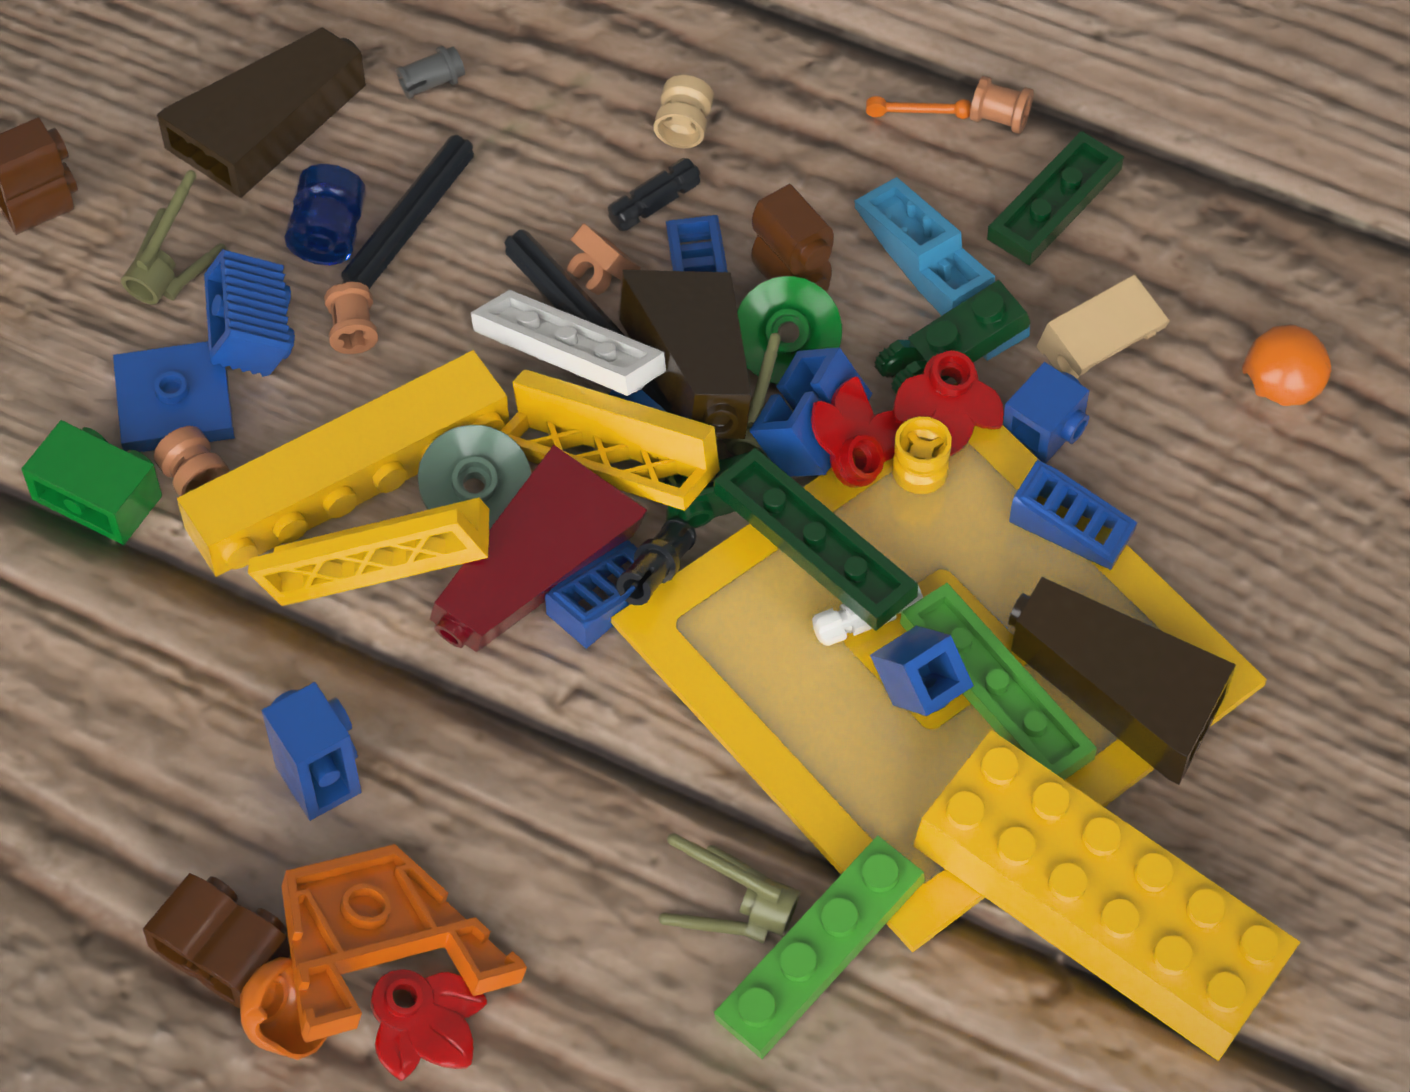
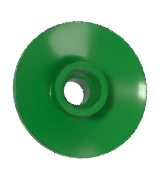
[737,276,842,384]

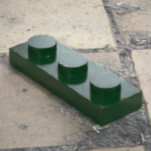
[987,131,1124,266]

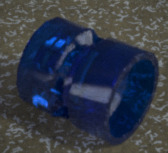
[284,164,366,266]

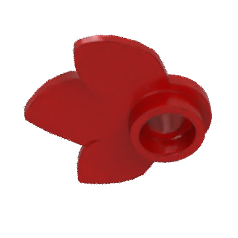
[893,351,1004,456]
[811,377,901,488]
[371,969,487,1081]

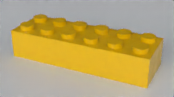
[913,730,1300,1061]

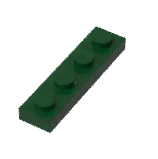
[714,448,918,631]

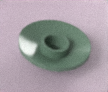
[418,425,531,529]

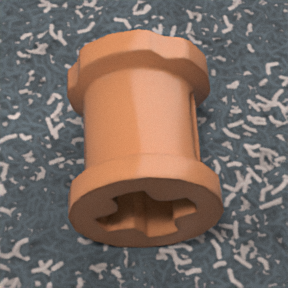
[970,75,1034,134]
[324,281,378,354]

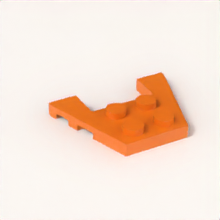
[281,844,527,1043]

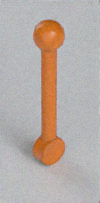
[866,96,972,119]

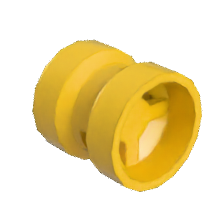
[893,416,952,494]

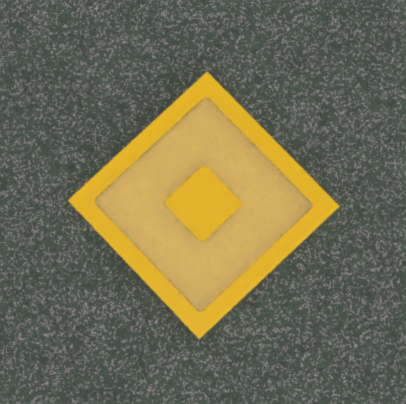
[611,383,1267,953]

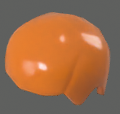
[1242,324,1332,406]
[240,957,328,1060]

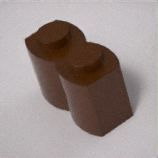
[0,117,78,235]
[751,184,834,292]
[143,873,291,1009]

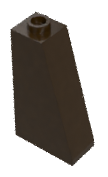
[157,27,366,198]
[618,270,752,439]
[1008,577,1236,785]

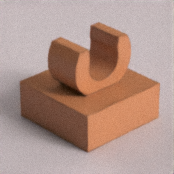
[567,223,641,295]

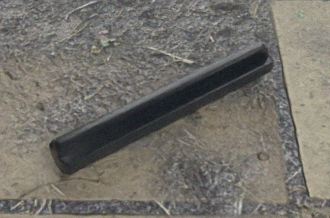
[341,135,474,289]

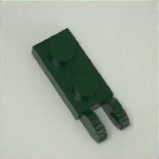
[874,280,1031,394]

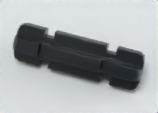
[608,158,700,231]

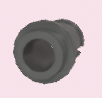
[396,45,465,99]

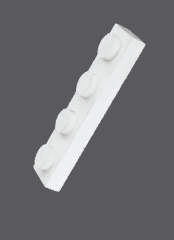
[471,290,666,396]

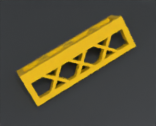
[500,369,720,511]
[248,497,490,606]

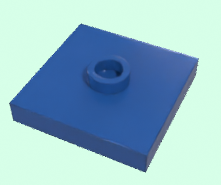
[113,341,235,452]

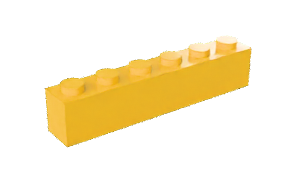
[177,350,509,577]

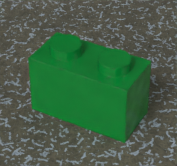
[21,420,162,545]

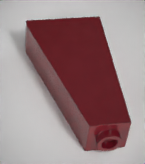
[429,445,647,652]

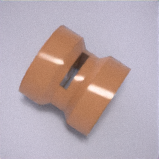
[153,426,230,496]

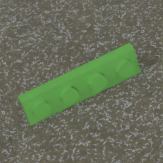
[900,583,1097,780]
[714,835,925,1059]

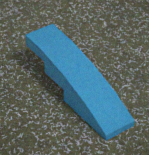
[854,177,1030,361]

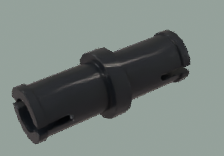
[616,518,697,605]

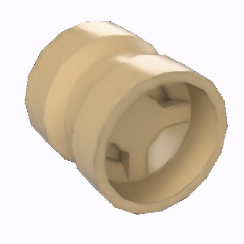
[654,75,714,149]

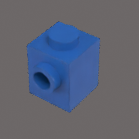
[1002,362,1090,464]
[870,625,974,716]

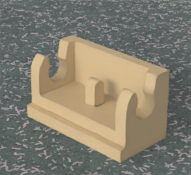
[1036,274,1170,379]

